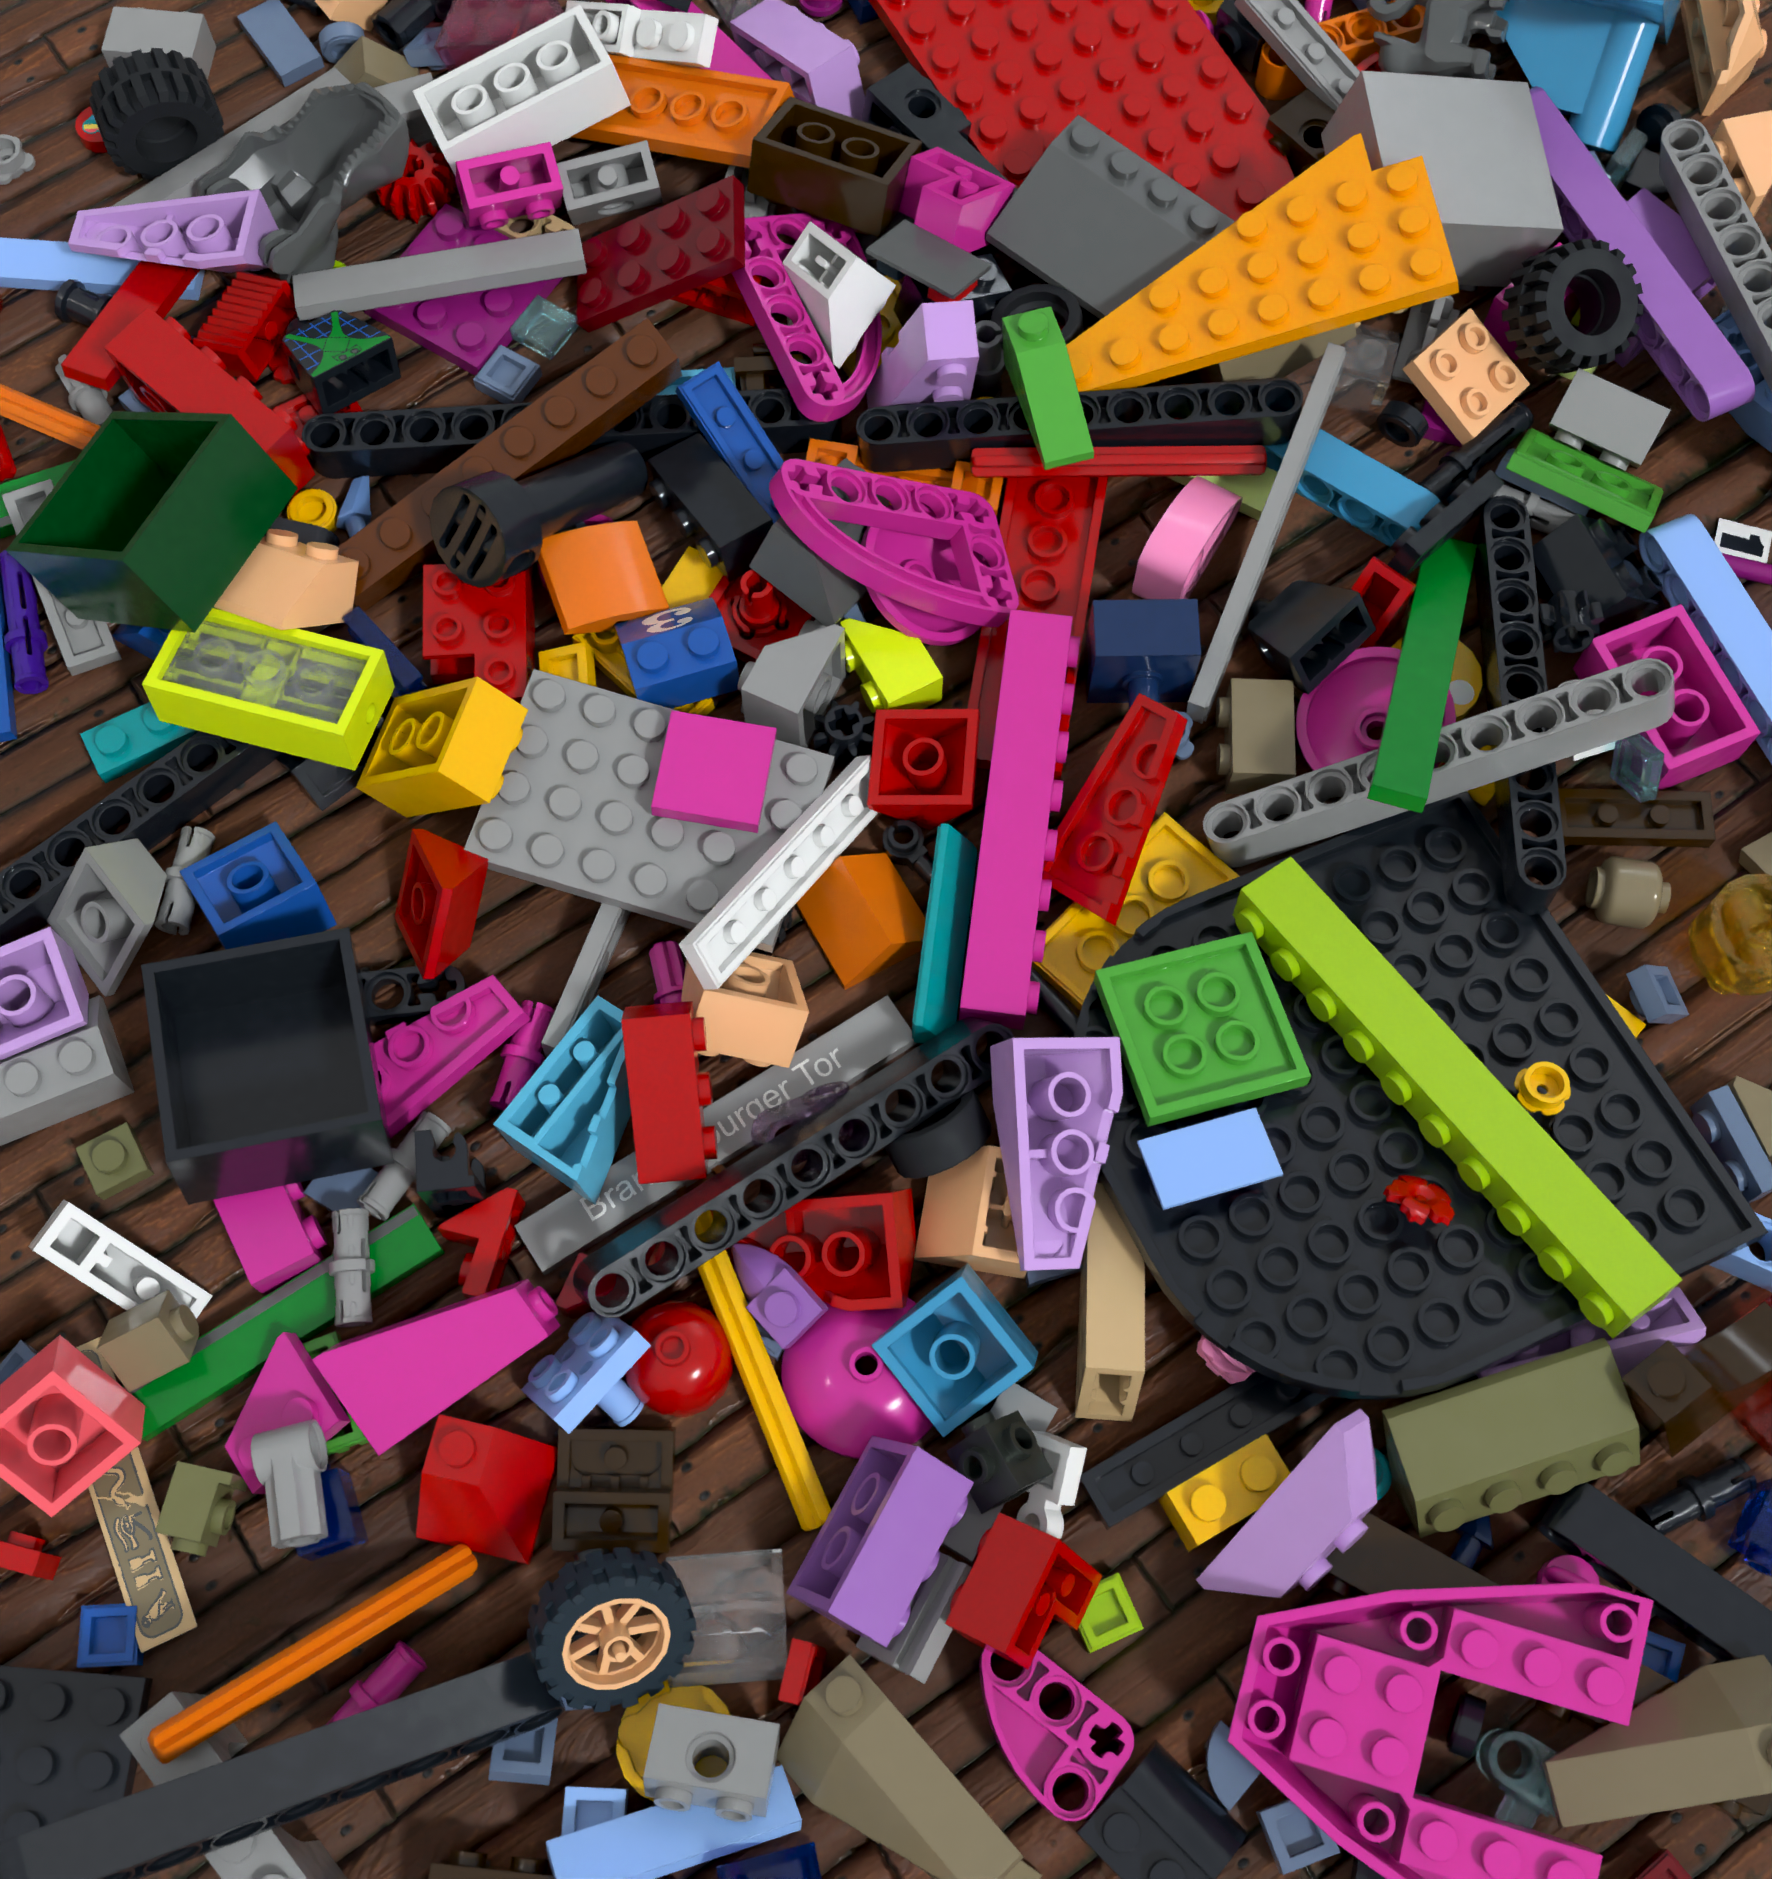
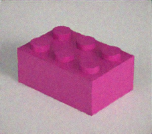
[1573,604,1761,790]

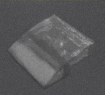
[666,1549,788,1688]

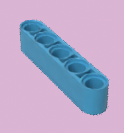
[1223,411,1441,547]

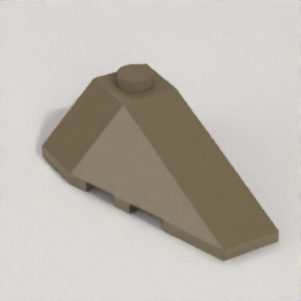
[776,1654,1024,1879]
[1542,1655,1772,1828]

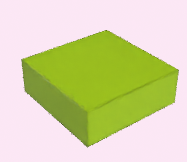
[1078,1572,1144,1654]

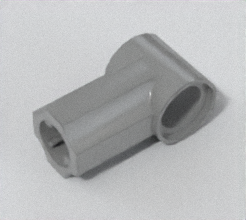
[251,1419,328,1549]

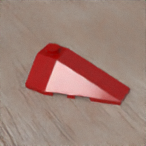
[696,1188,917,1311]

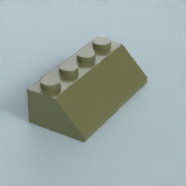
[1382,1337,1640,1538]

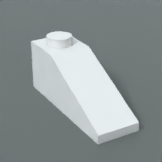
[28,1200,213,1319]

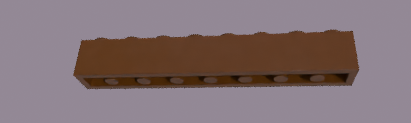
[338,318,682,613]

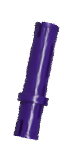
[0,550,49,694]

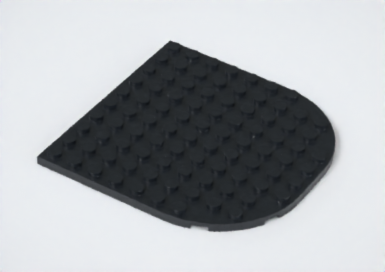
[1074,791,1768,1400]

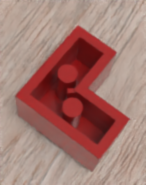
[945,1512,1103,1670]

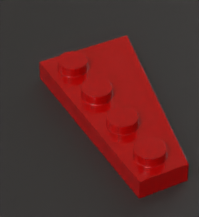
[1042,693,1188,926]

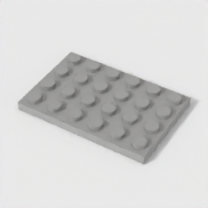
[464,669,835,953]

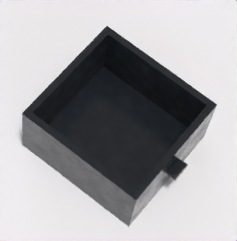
[141,927,394,1205]

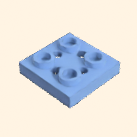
[521,1311,651,1434]

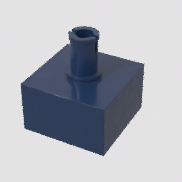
[1084,599,1201,709]

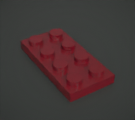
[577,175,745,333]

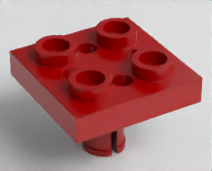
[709,569,815,663]

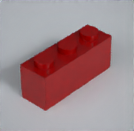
[621,1001,718,1184]

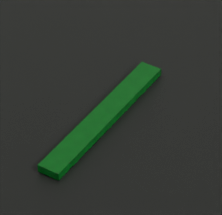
[1367,538,1477,813]

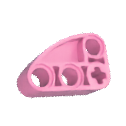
[1132,476,1243,599]

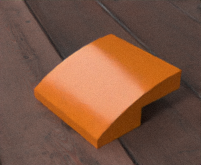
[538,520,669,635]

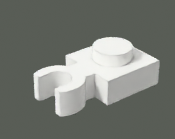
[1016,1431,1087,1539]

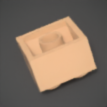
[214,529,359,630]
[681,952,809,1068]

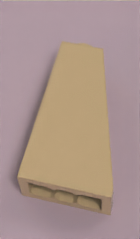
[1075,1183,1145,1422]

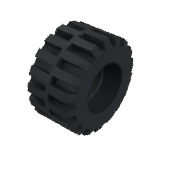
[89,48,224,179]
[1502,239,1644,375]

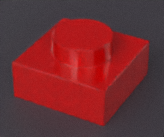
[0,1531,62,1581]

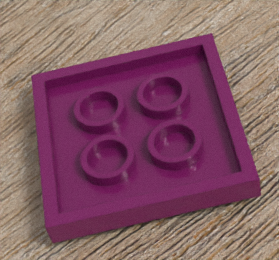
[364,203,563,376]

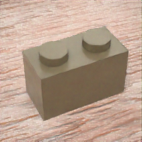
[1215,678,1296,794]

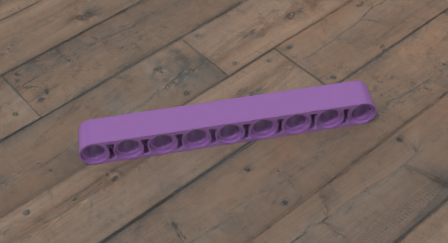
[1529,86,1755,422]

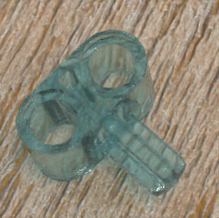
[1476,1728,1557,1829]

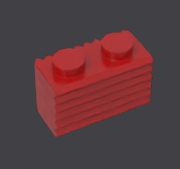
[193,271,298,383]

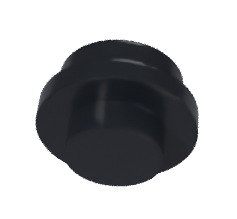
[1636,103,1682,152]

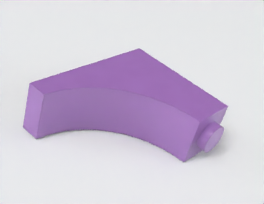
[1614,188,1716,367]

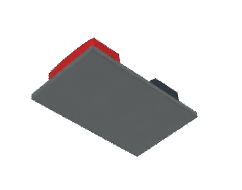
[866,219,991,302]

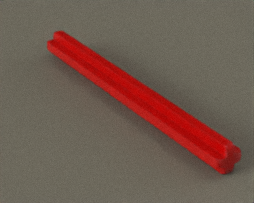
[970,445,1267,478]

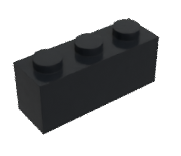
[648,432,773,582]

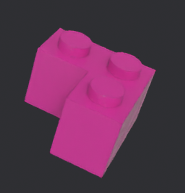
[899,147,1015,253]

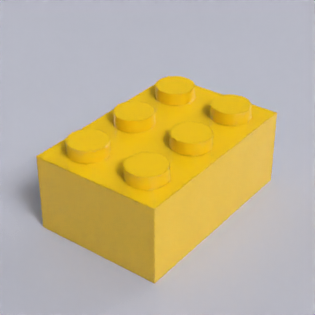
[356,677,528,818]

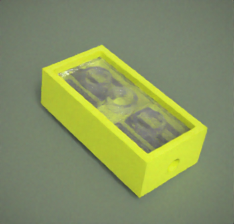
[142,608,395,771]

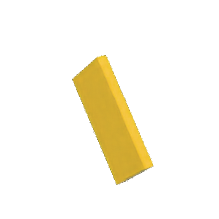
[1032,812,1240,1011]

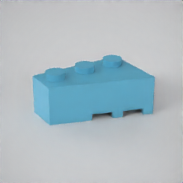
[493,995,631,1205]

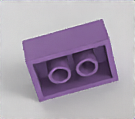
[786,1436,974,1648]

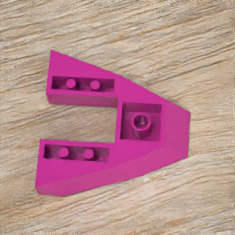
[1228,1582,1654,1879]

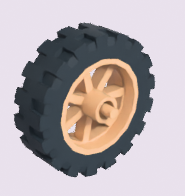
[527,1547,696,1712]

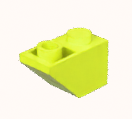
[840,618,943,713]

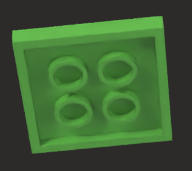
[1093,931,1311,1127]

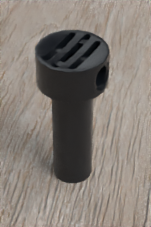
[430,440,648,588]

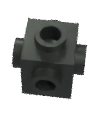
[946,1410,1054,1514]

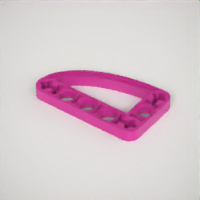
[732,213,882,422]
[769,459,1019,627]

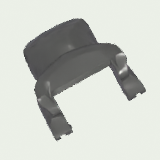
[197,82,409,289]

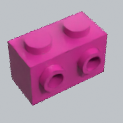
[456,142,563,230]

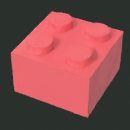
[0,1335,146,1518]

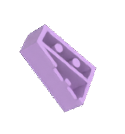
[729,0,865,120]

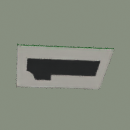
[1714,518,1772,563]

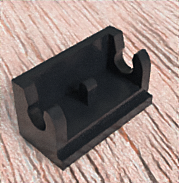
[414,1129,489,1219]

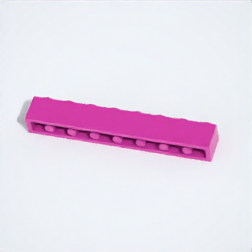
[959,609,1080,1030]

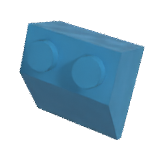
[871,1263,1038,1437]

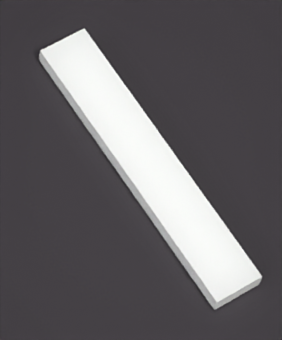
[679,755,879,990]

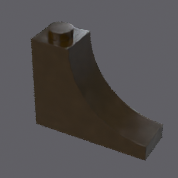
[1622,1301,1772,1458]

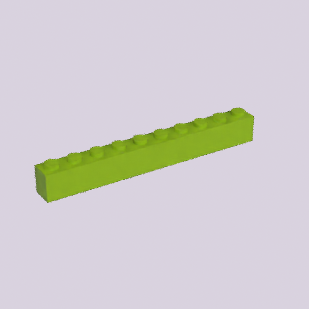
[1232,856,1683,1339]

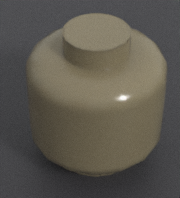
[1585,856,1671,929]

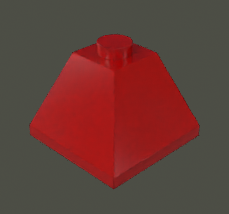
[416,1414,558,1565]

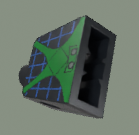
[281,310,401,415]

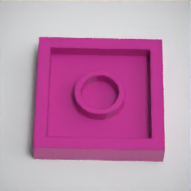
[651,710,777,833]

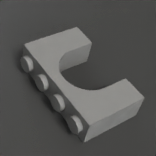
[119,1691,347,1879]

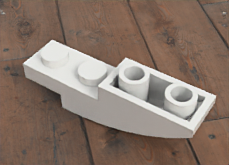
[565,0,719,68]

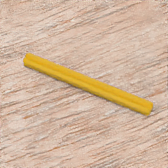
[695,1210,831,1531]

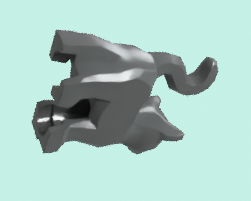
[1367,0,1510,80]

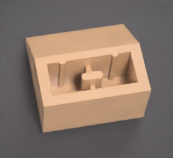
[1712,110,1772,217]
[914,1145,1027,1279]

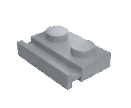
[855,1552,972,1684]

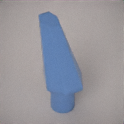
[336,476,372,538]

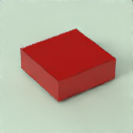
[778,1638,827,1706]

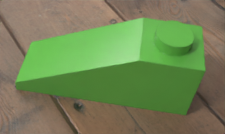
[1002,306,1094,470]

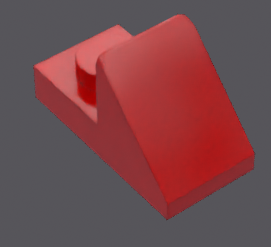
[437,1187,526,1299]

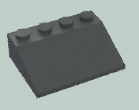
[985,115,1235,320]

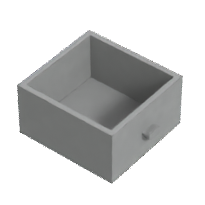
[1321,70,1564,287]

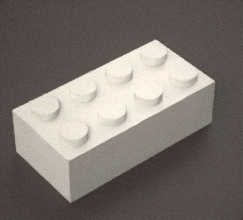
[412,4,631,176]

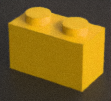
[1158,1434,1290,1552]

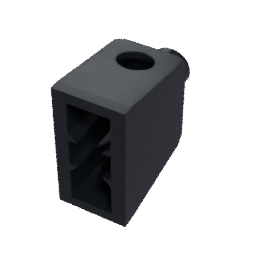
[1247,580,1376,694]

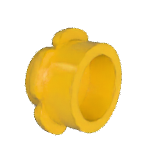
[1514,1061,1571,1116]

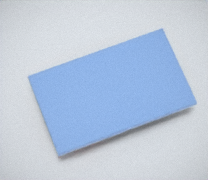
[1137,1107,1283,1210]

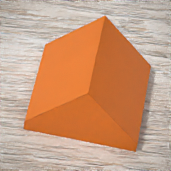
[795,853,926,990]

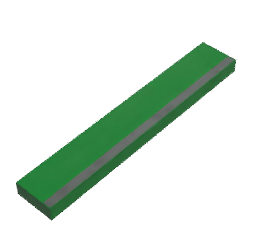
[122,1204,445,1441]

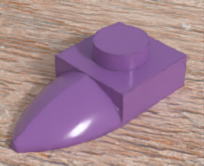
[732,1243,829,1350]

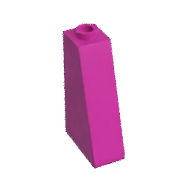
[312,1279,561,1456]

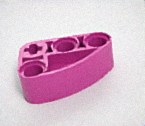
[979,1648,1134,1822]

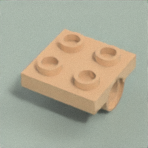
[1402,308,1530,445]

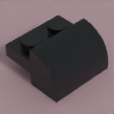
[1076,1740,1247,1879]

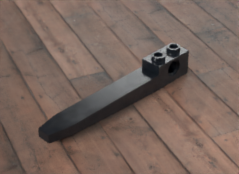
[861,62,1100,327]

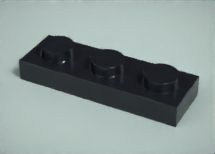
[1388,470,1505,578]

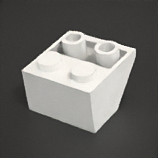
[782,221,896,369]

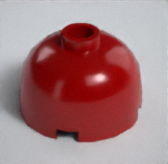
[624,1300,735,1418]

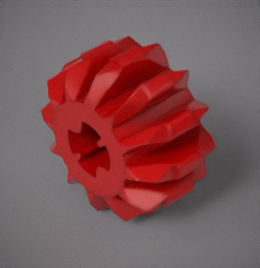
[377,139,456,224]

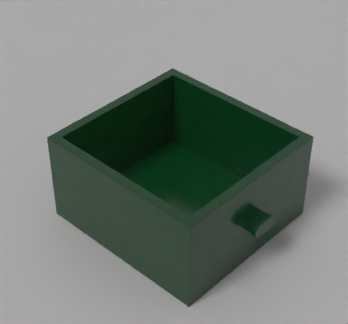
[6,411,298,633]

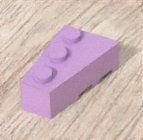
[866,300,979,409]

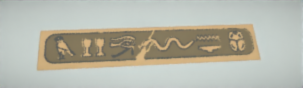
[76,1336,198,1653]

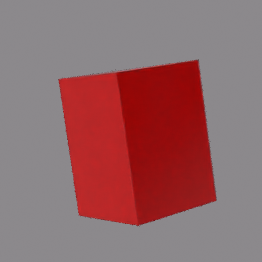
[867,709,980,830]
[394,829,489,979]

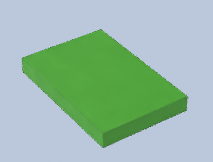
[1506,428,1664,533]

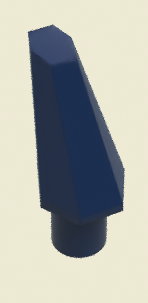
[1450,1515,1494,1570]

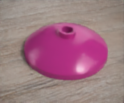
[861,503,990,646]
[1296,647,1456,771]
[781,1298,934,1459]

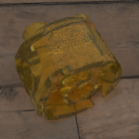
[1688,874,1772,996]

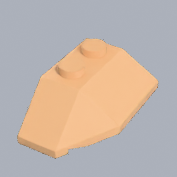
[1680,0,1767,116]

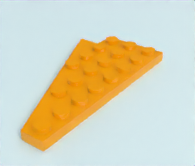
[1066,133,1459,392]

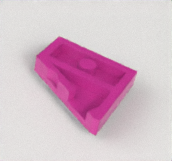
[225,1332,351,1494]

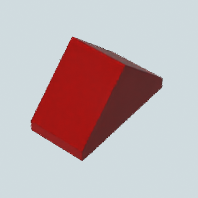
[1351,556,1416,650]

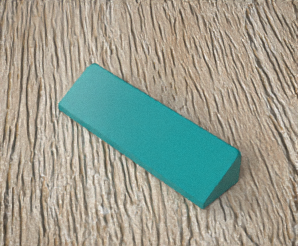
[912,823,977,1043]

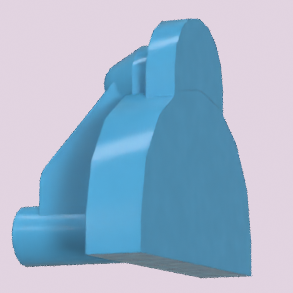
[1497,0,1682,154]

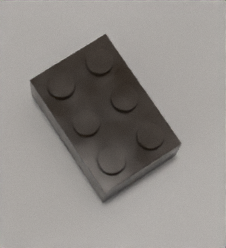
[747,97,922,237]

